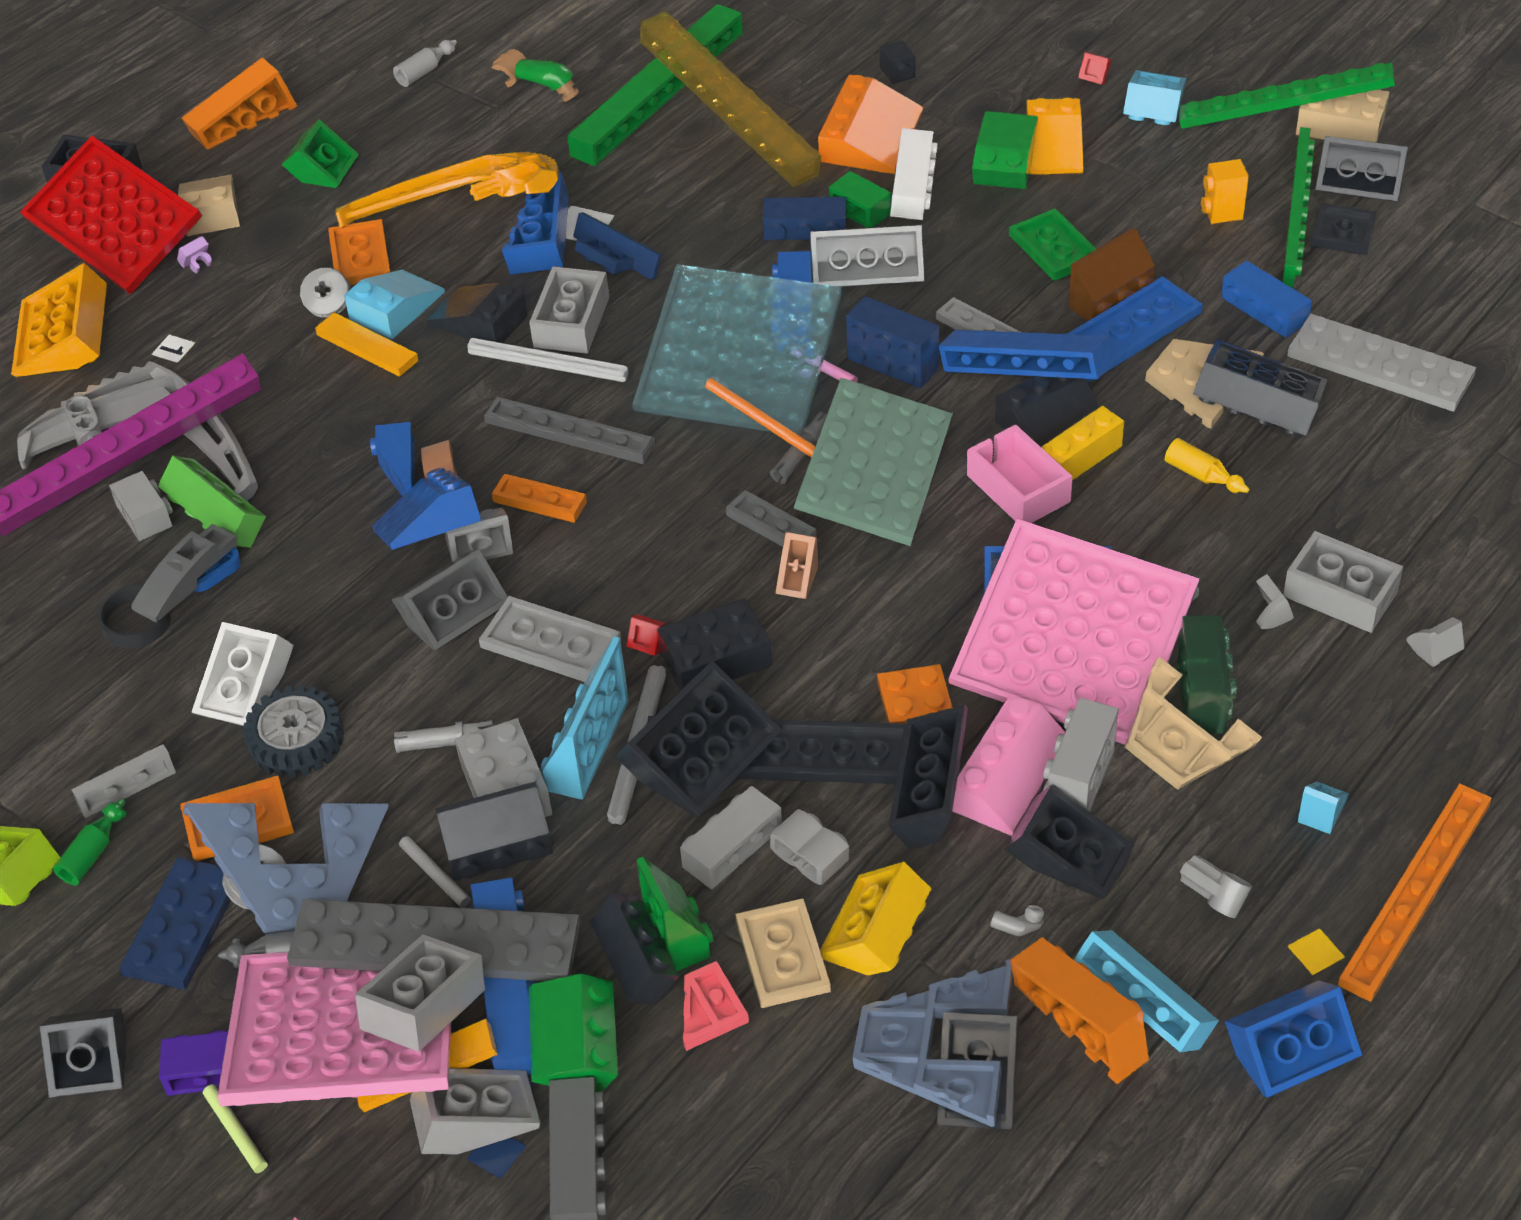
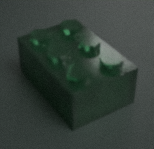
[1177,616,1236,734]

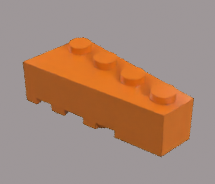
[182,58,298,149]
[1010,937,1149,1084]

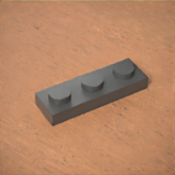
[726,490,817,547]

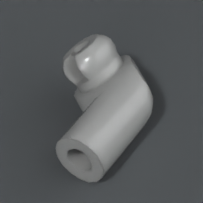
[991,905,1044,936]

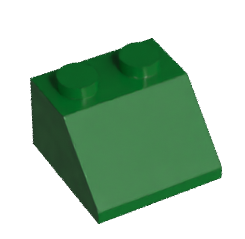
[282,119,359,188]

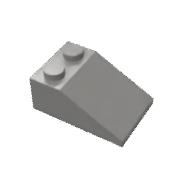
[410,1068,540,1154]

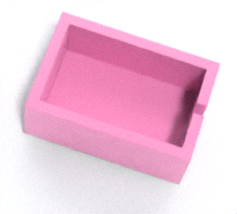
[967,425,1072,523]

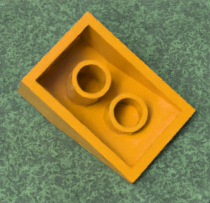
[1026,98,1083,174]

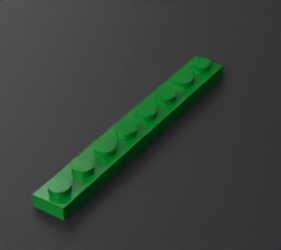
[1179,62,1395,129]
[1282,127,1315,288]

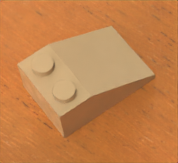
[178,174,240,236]

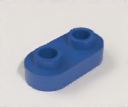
[194,547,241,592]

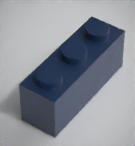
[763,197,846,240]

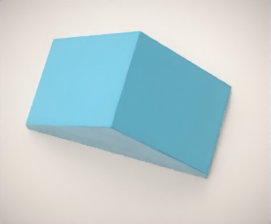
[1298,782,1349,834]

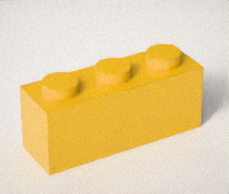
[1041,406,1124,480]

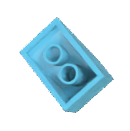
[1123,70,1187,125]
[344,270,445,339]

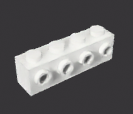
[890,128,937,220]

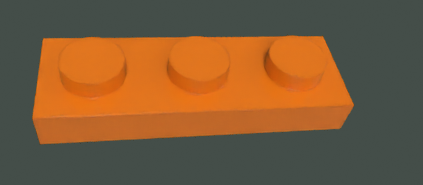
[492,474,587,523]

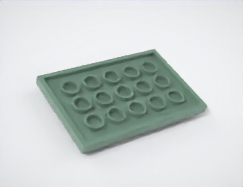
[794,378,953,546]

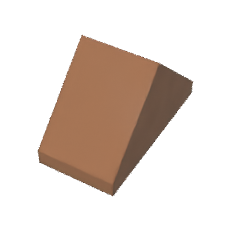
[775,532,818,599]

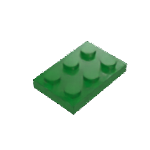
[1009,208,1096,281]

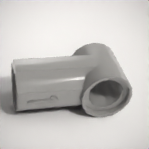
[1180,855,1252,918]

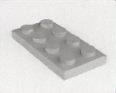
[479,596,621,682]

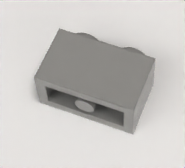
[109,471,173,541]

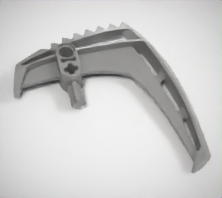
[17,361,258,501]

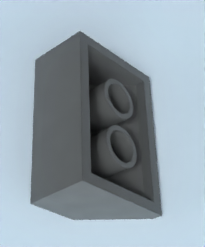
[392,549,508,651]

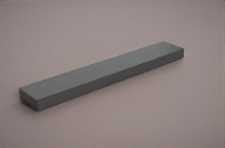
[484,397,655,464]

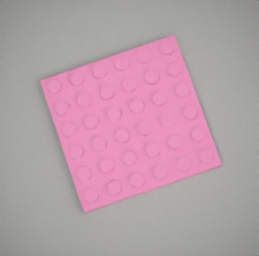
[949,519,1199,745]
[218,952,451,1106]

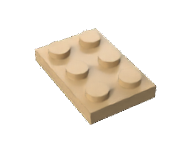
[736,899,831,1008]

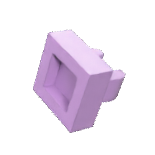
[177,236,212,273]

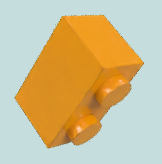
[1201,159,1249,224]

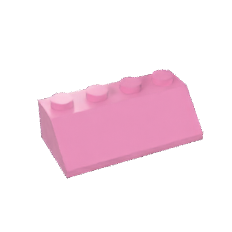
[953,693,1065,836]

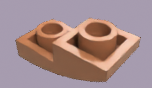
[421,440,457,477]

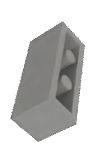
[680,786,782,890]

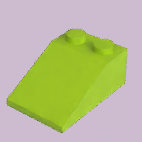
[0,826,60,906]

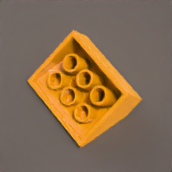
[11,263,107,377]

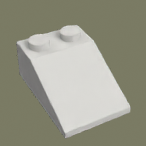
[192,622,294,726]

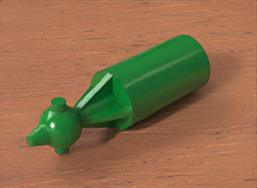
[53,798,126,885]

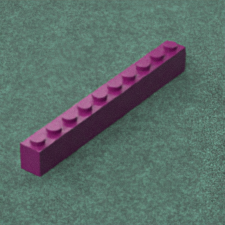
[0,354,261,537]

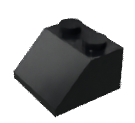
[40,1008,126,1097]

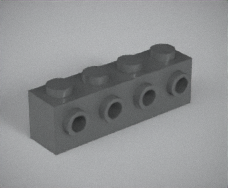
[549,1077,607,1220]

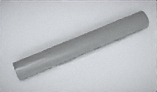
[399,836,471,908]

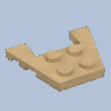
[1145,339,1264,429]
[1124,657,1262,790]

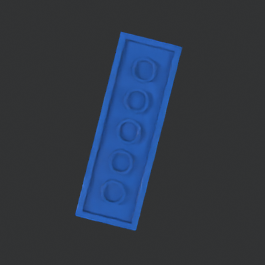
[1068,276,1203,383]

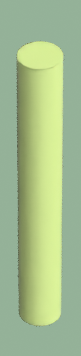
[203,1084,268,1173]

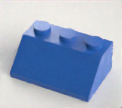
[1225,980,1362,1097]

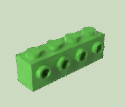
[158,455,266,549]

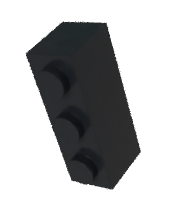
[590,893,680,1005]

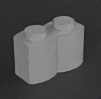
[770,809,849,885]

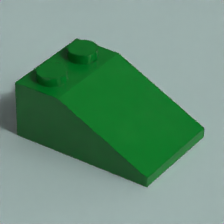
[972,111,1038,189]
[636,857,713,971]

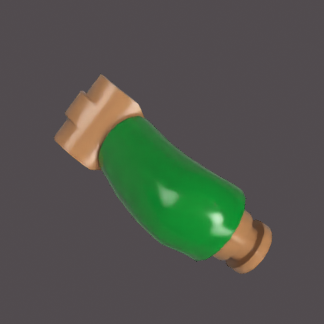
[491,49,579,102]

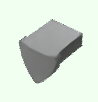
[1256,574,1294,629]
[1407,617,1464,667]

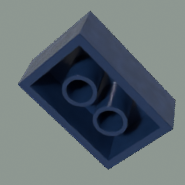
[846,296,939,389]

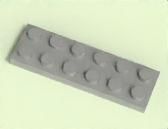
[1287,314,1476,412]

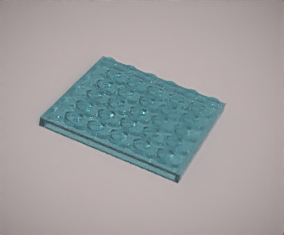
[632,264,842,434]

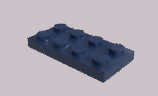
[119,857,231,990]

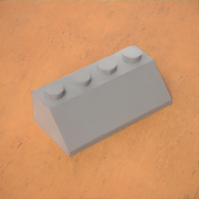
[810,225,924,288]

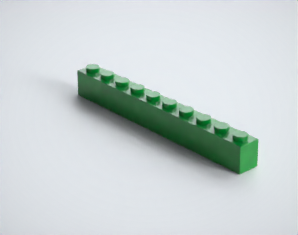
[567,4,743,166]

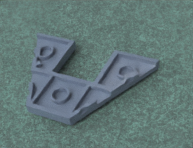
[183,803,388,933]
[853,959,1013,1127]

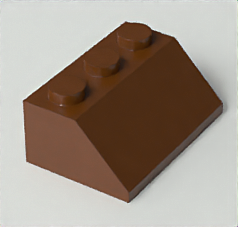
[1069,228,1155,321]

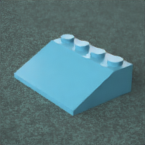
[540,636,629,800]

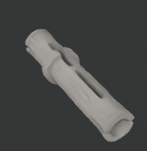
[394,720,494,753]

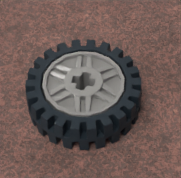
[243,685,344,778]

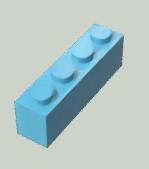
[1074,931,1219,1052]

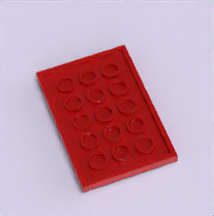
[20,136,203,294]

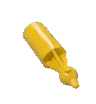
[1165,438,1249,493]

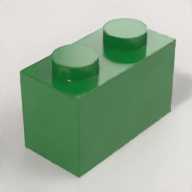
[829,171,891,229]

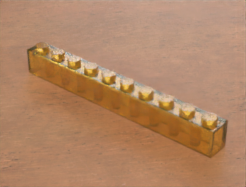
[640,11,821,188]

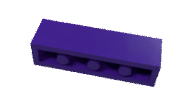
[159,1030,228,1096]

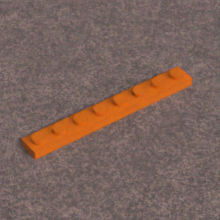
[1338,783,1492,1002]

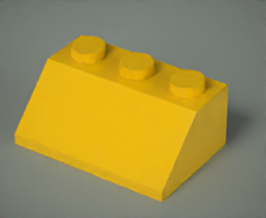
[820,862,931,976]

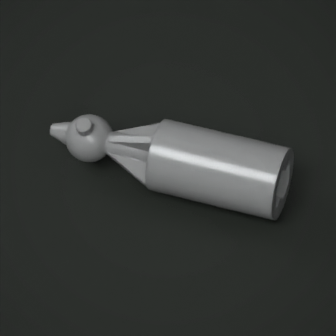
[393,40,457,87]

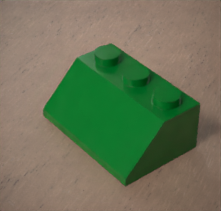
[529,974,618,1092]

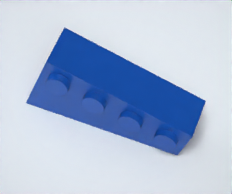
[502,172,569,275]

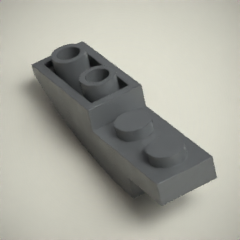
[131,524,237,622]

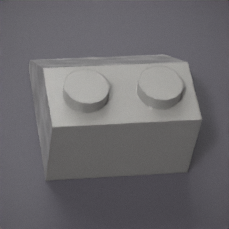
[445,508,513,561]

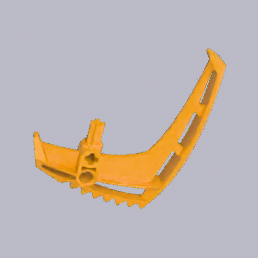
[335,152,559,227]

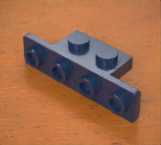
[573,212,662,279]

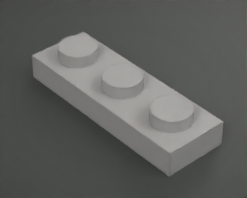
[71,744,176,818]

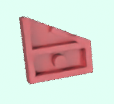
[683,961,749,1051]

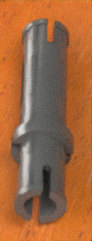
[770,412,827,484]

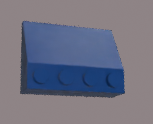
[372,468,481,550]

